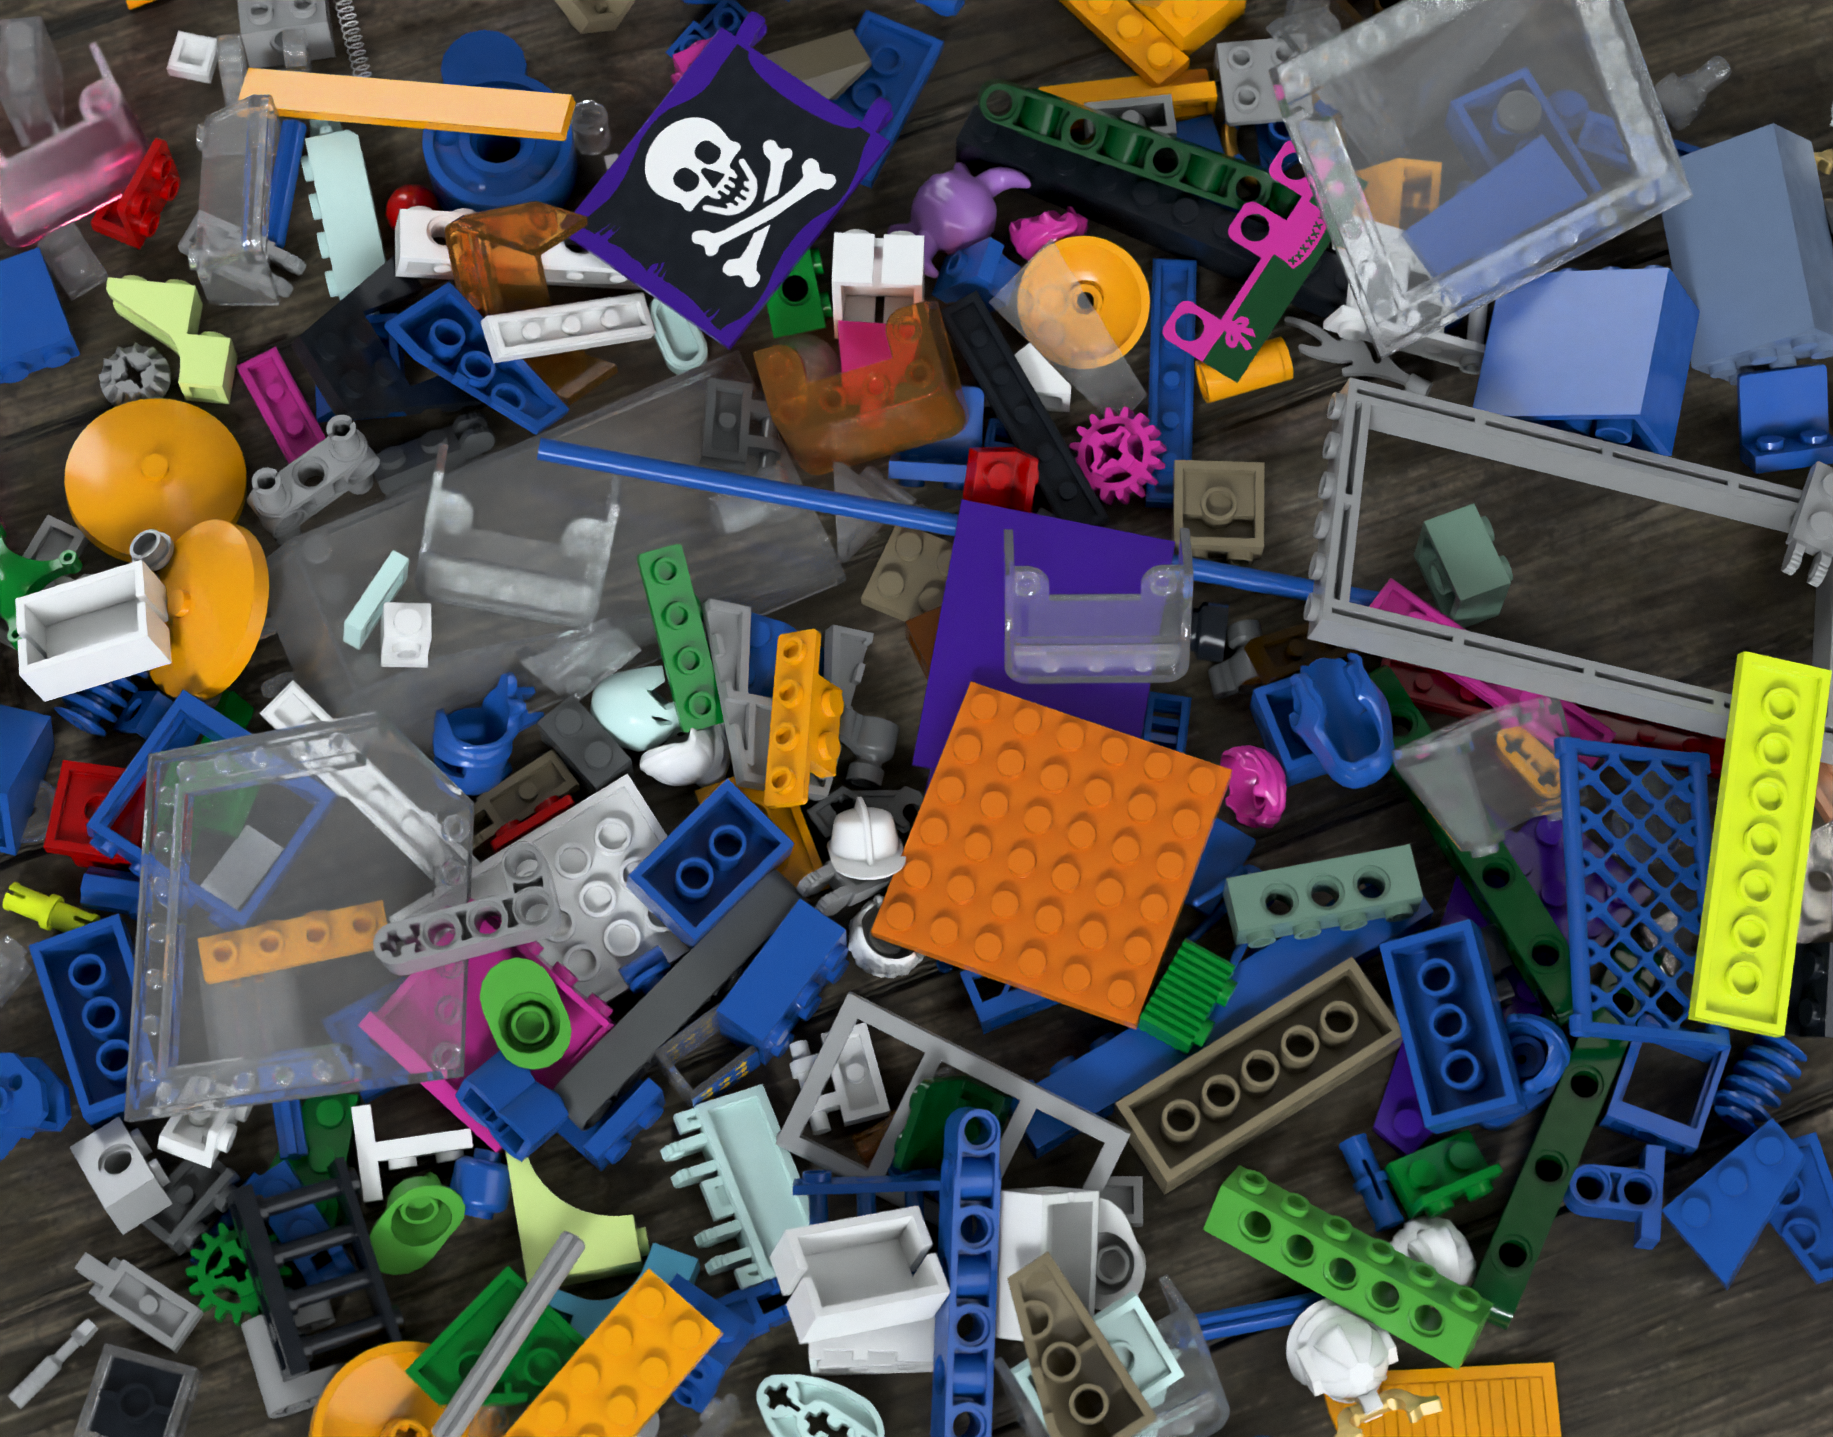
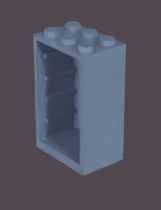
[1653,123,1833,385]

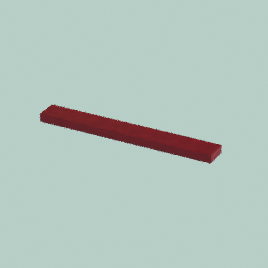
[1380,657,1726,779]

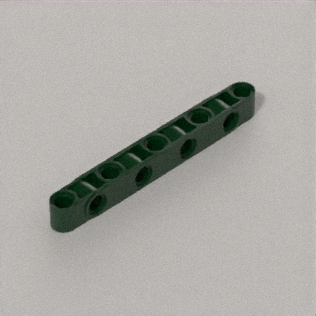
[977,79,1351,227]
[1368,665,1593,1027]
[1470,942,1664,1330]

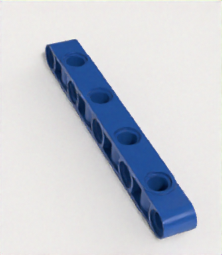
[930,1107,1001,1437]

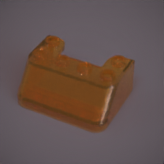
[753,301,969,475]

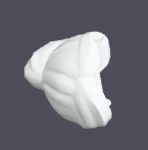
[640,723,732,788]

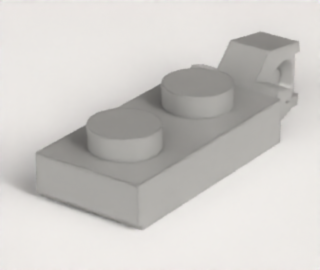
[74,1252,204,1354]

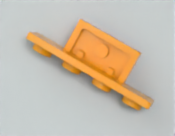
[764,629,844,809]

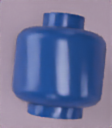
[449,1147,512,1220]

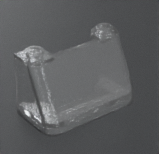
[1391,696,1590,858]

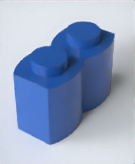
[455,1050,569,1162]

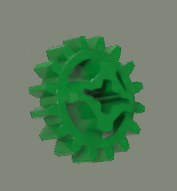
[186,1222,293,1326]

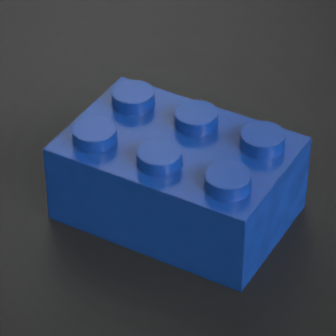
[626,778,794,950]
[716,898,849,1066]

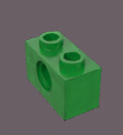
[766,247,833,338]

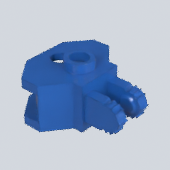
[0,1053,72,1162]

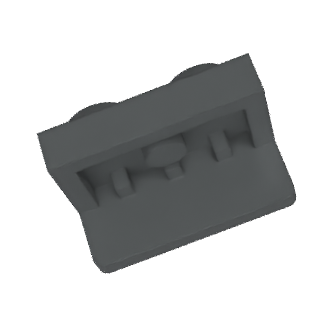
[141,1159,243,1256]

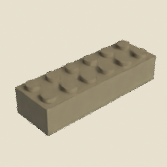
[1113,956,1403,1195]

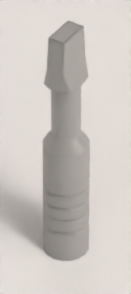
[8,1319,98,1409]

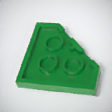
[404,1266,586,1408]

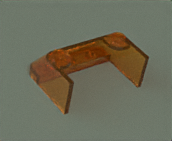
[444,201,618,406]

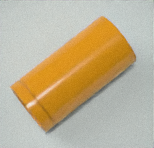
[1195,337,1293,403]

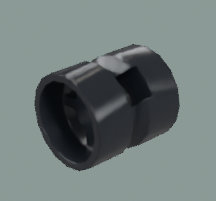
[1159,597,1229,662]

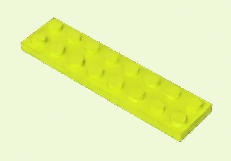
[1688,651,1832,1038]

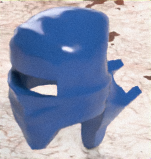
[432,672,545,796]

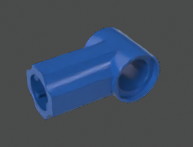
[80,866,174,926]

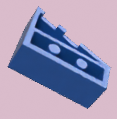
[1662,1118,1805,1290]

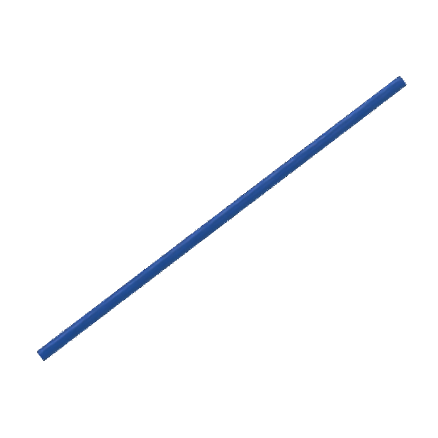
[537,438,1379,607]

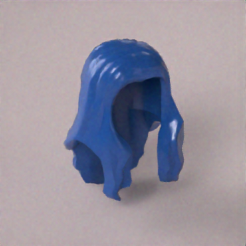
[1289,653,1395,789]

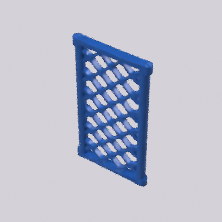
[1554,737,1730,1051]

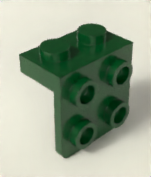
[893,1075,1013,1172]

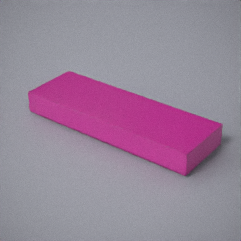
[236,346,326,464]

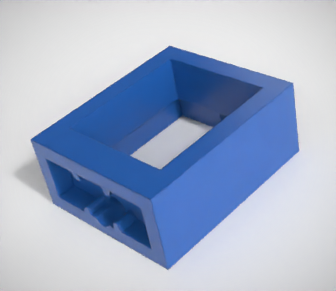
[1599,1013,1732,1160]

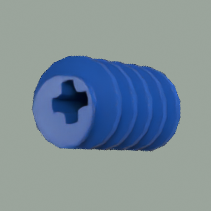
[53,671,149,737]
[1713,1034,1807,1136]

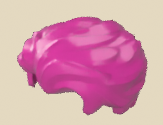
[1009,206,1088,262]
[1220,745,1287,829]

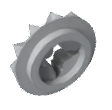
[98,342,171,406]

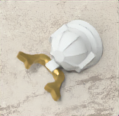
[1286,1298,1443,1437]

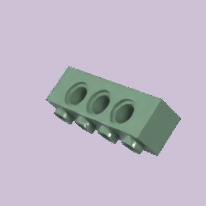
[1223,844,1423,948]

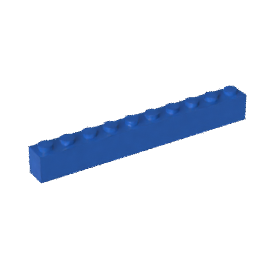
[1007,883,1434,1160]

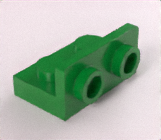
[1384,1129,1503,1219]

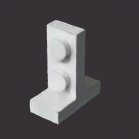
[351,1104,473,1203]

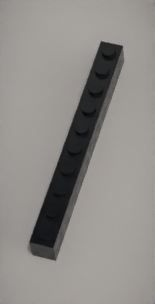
[956,104,1377,319]

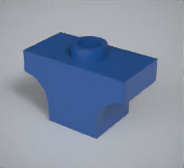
[932,237,1021,312]

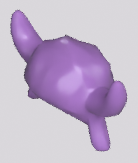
[887,162,1031,278]

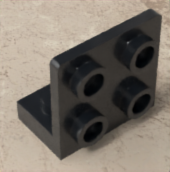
[1730,942,1833,1038]

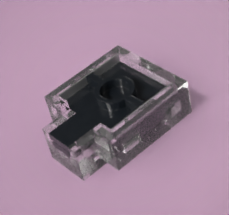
[73,1343,203,1437]

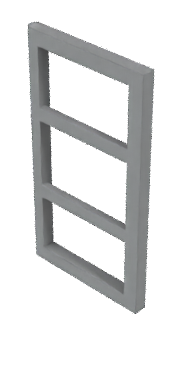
[775,991,1131,1235]

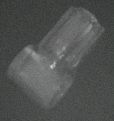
[707,465,802,537]

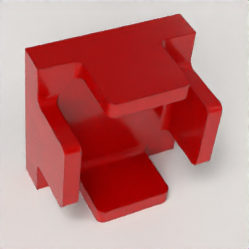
[43,760,158,871]

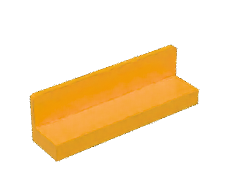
[1038,68,1217,133]

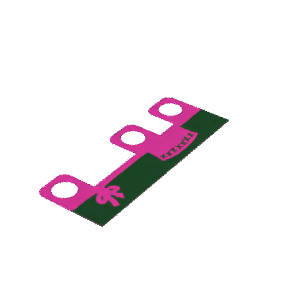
[1162,140,1368,383]

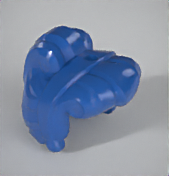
[1505,1013,1571,1094]

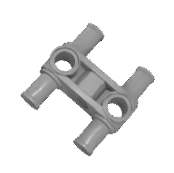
[247,414,380,546]

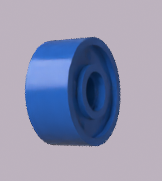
[422,71,578,217]

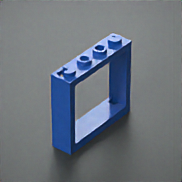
[86,689,339,933]

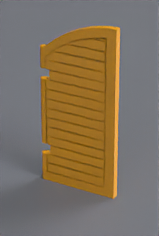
[1323,1362,1562,1437]

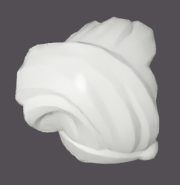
[1389,1215,1476,1308]

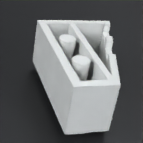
[809,1316,935,1376]

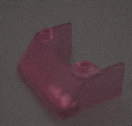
[0,42,151,247]

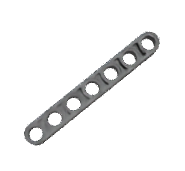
[553,869,811,1132]

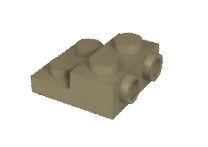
[1171,460,1264,567]

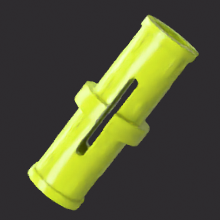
[2,881,100,933]

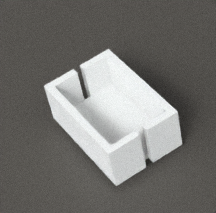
[832,229,924,339]
[15,560,172,702]
[995,1186,1099,1341]
[770,1206,950,1344]

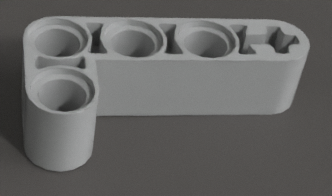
[373,841,562,975]

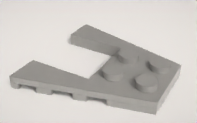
[702,598,874,802]

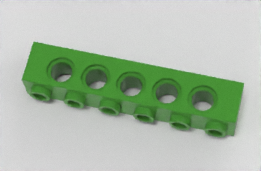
[1203,1165,1494,1370]

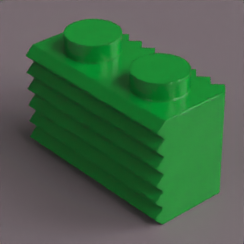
[1138,938,1238,1055]

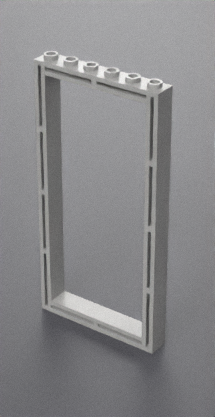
[1303,377,1833,765]

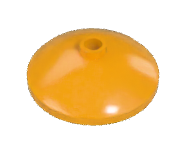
[1017,235,1150,369]

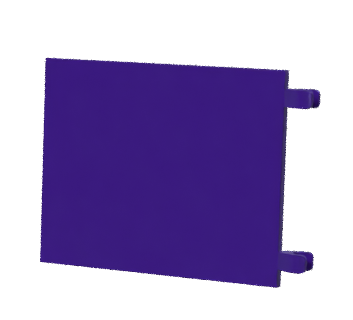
[912,499,1175,797]

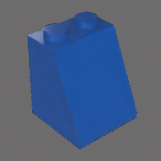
[0,704,55,856]

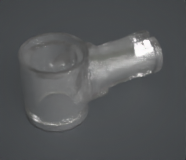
[1646,55,1731,131]

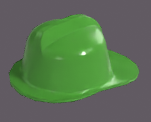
[479,957,572,1070]
[369,1172,465,1275]

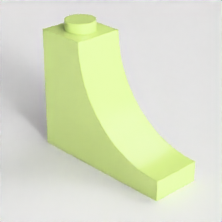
[505,1151,650,1287]

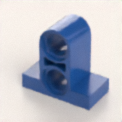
[1563,1144,1666,1250]

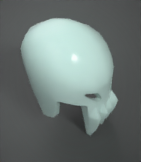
[590,666,682,752]

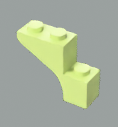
[106,275,238,404]

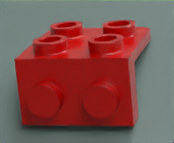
[90,137,181,250]

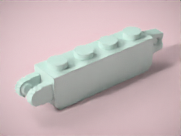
[301,119,387,315]

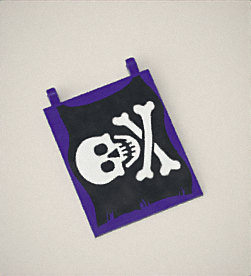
[560,11,893,350]

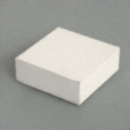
[167,31,222,84]

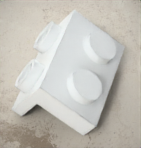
[157,1073,255,1168]

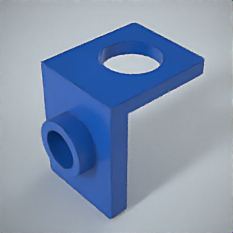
[113,691,200,762]

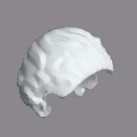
[848,894,925,978]

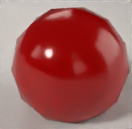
[386,184,441,232]

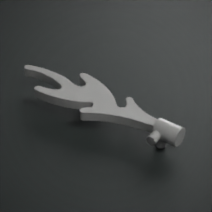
[1285,317,1433,396]

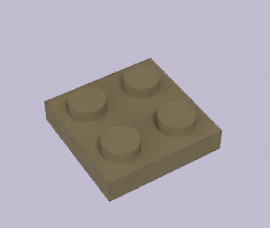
[861,526,953,622]

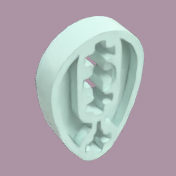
[756,1374,885,1437]

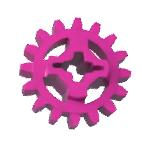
[1069,407,1167,505]

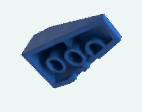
[384,281,569,435]

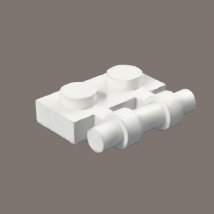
[789,1022,890,1135]

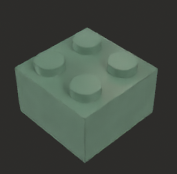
[1414,503,1513,628]

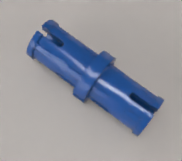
[1338,1133,1404,1233]

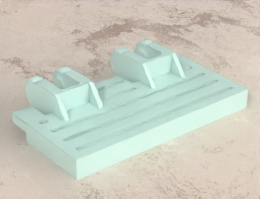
[660,1084,809,1290]

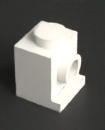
[380,602,431,668]

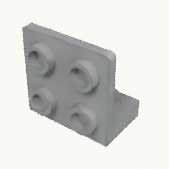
[1213,36,1313,126]

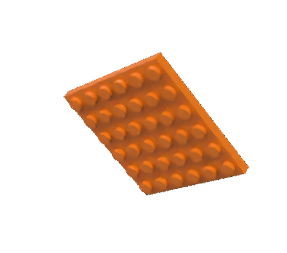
[871,682,1232,1030]

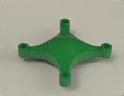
[0,523,83,651]

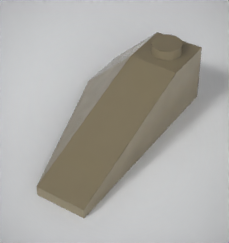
[764,29,872,100]
[1007,1251,1158,1437]

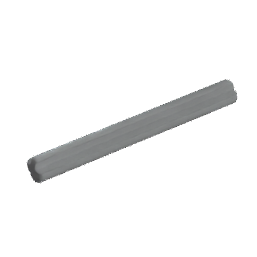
[432,1231,585,1437]

